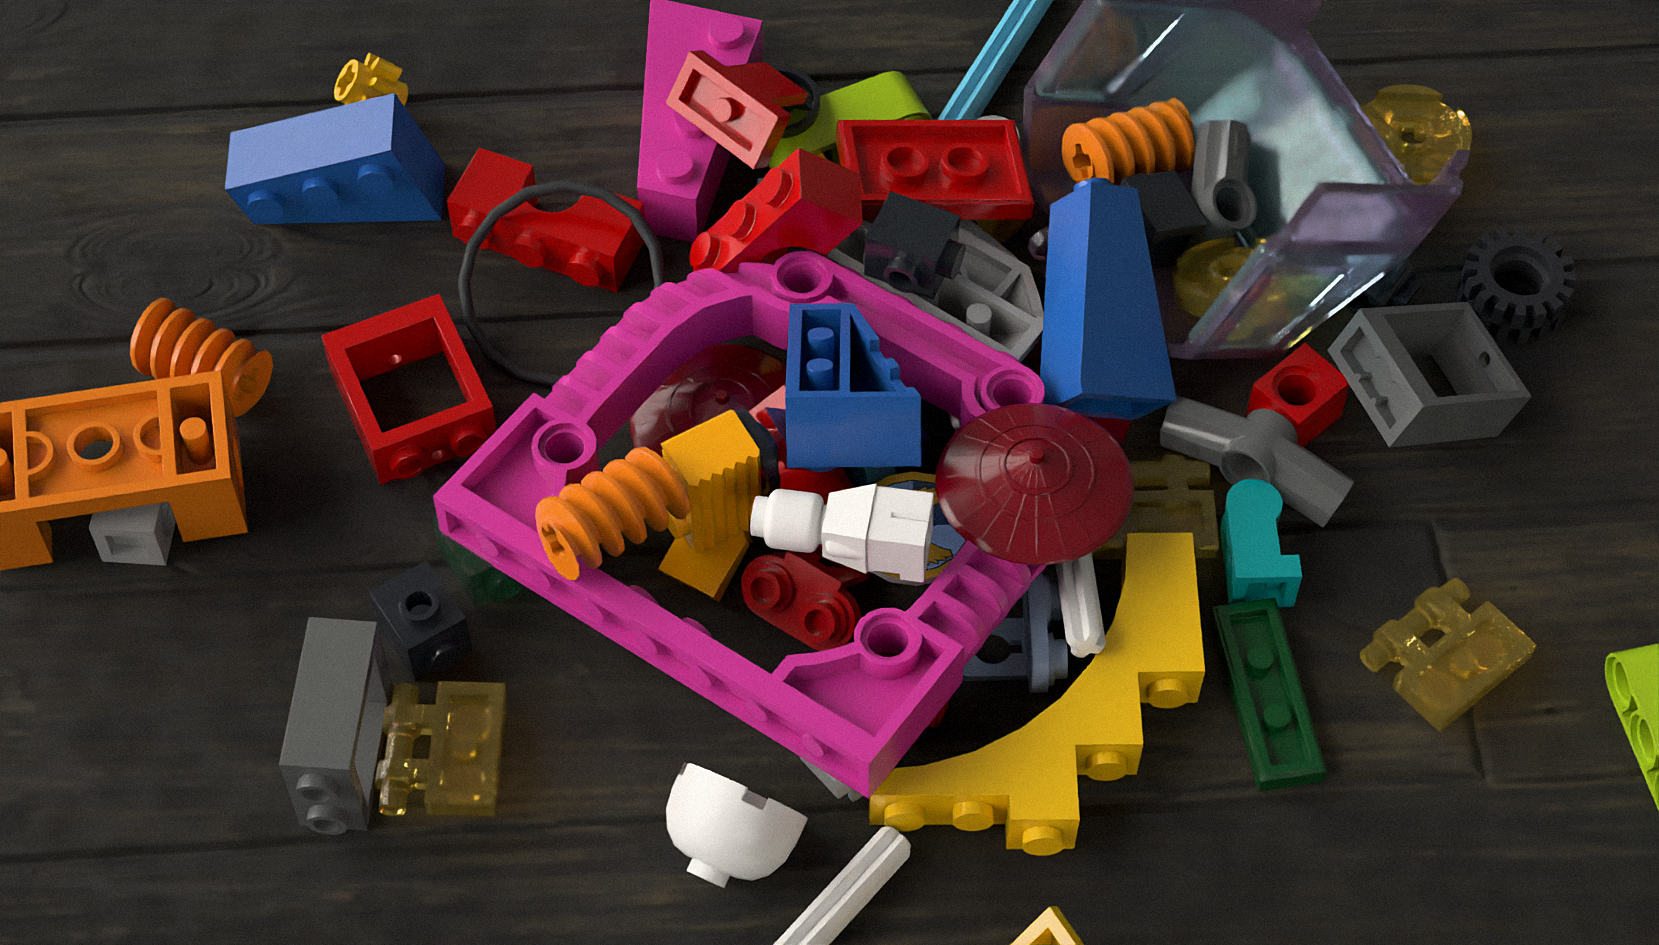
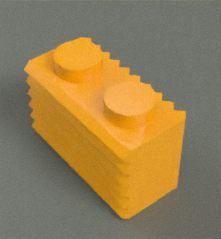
[661,410,762,554]

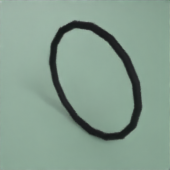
[458,179,666,387]

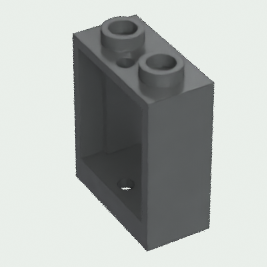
[1327,302,1532,448]
[279,617,393,835]

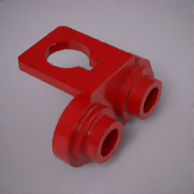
[741,544,871,651]

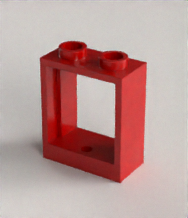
[321,294,497,485]

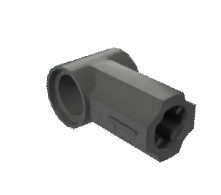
[1191,118,1257,247]

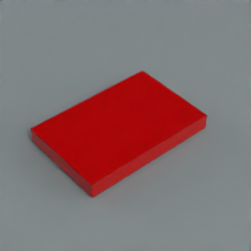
[835,120,1034,220]

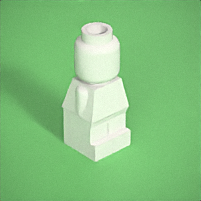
[750,484,934,582]

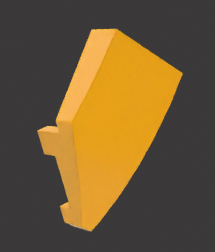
[658,530,752,602]

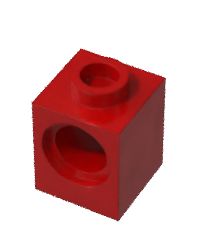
[1245,343,1350,447]

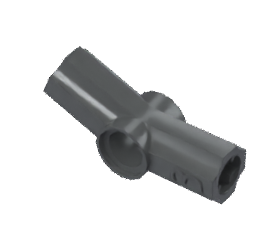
[1160,395,1354,527]

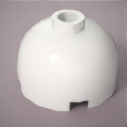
[666,762,808,888]

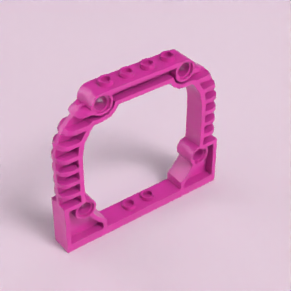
[433,251,1047,799]

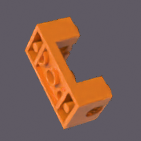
[0,370,248,571]

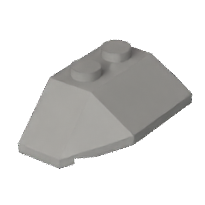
[807,220,1044,363]

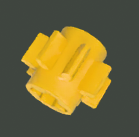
[334,53,408,106]

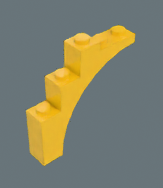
[869,533,1205,856]

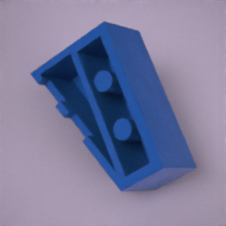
[225,93,445,224]
[785,303,921,472]

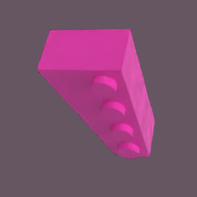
[637,0,763,243]

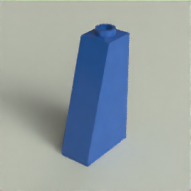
[1040,178,1177,420]

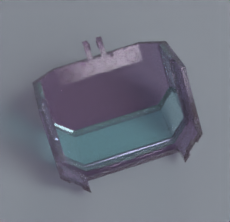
[1022,0,1470,359]

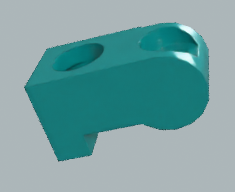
[1220,479,1302,607]

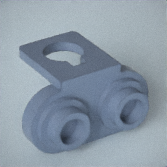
[963,571,1068,693]

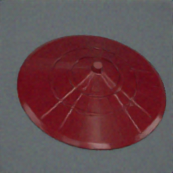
[629,343,787,479]
[935,403,1135,565]

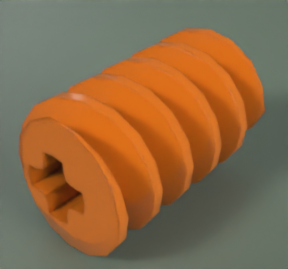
[1062,97,1195,186]
[130,297,273,417]
[535,447,690,581]

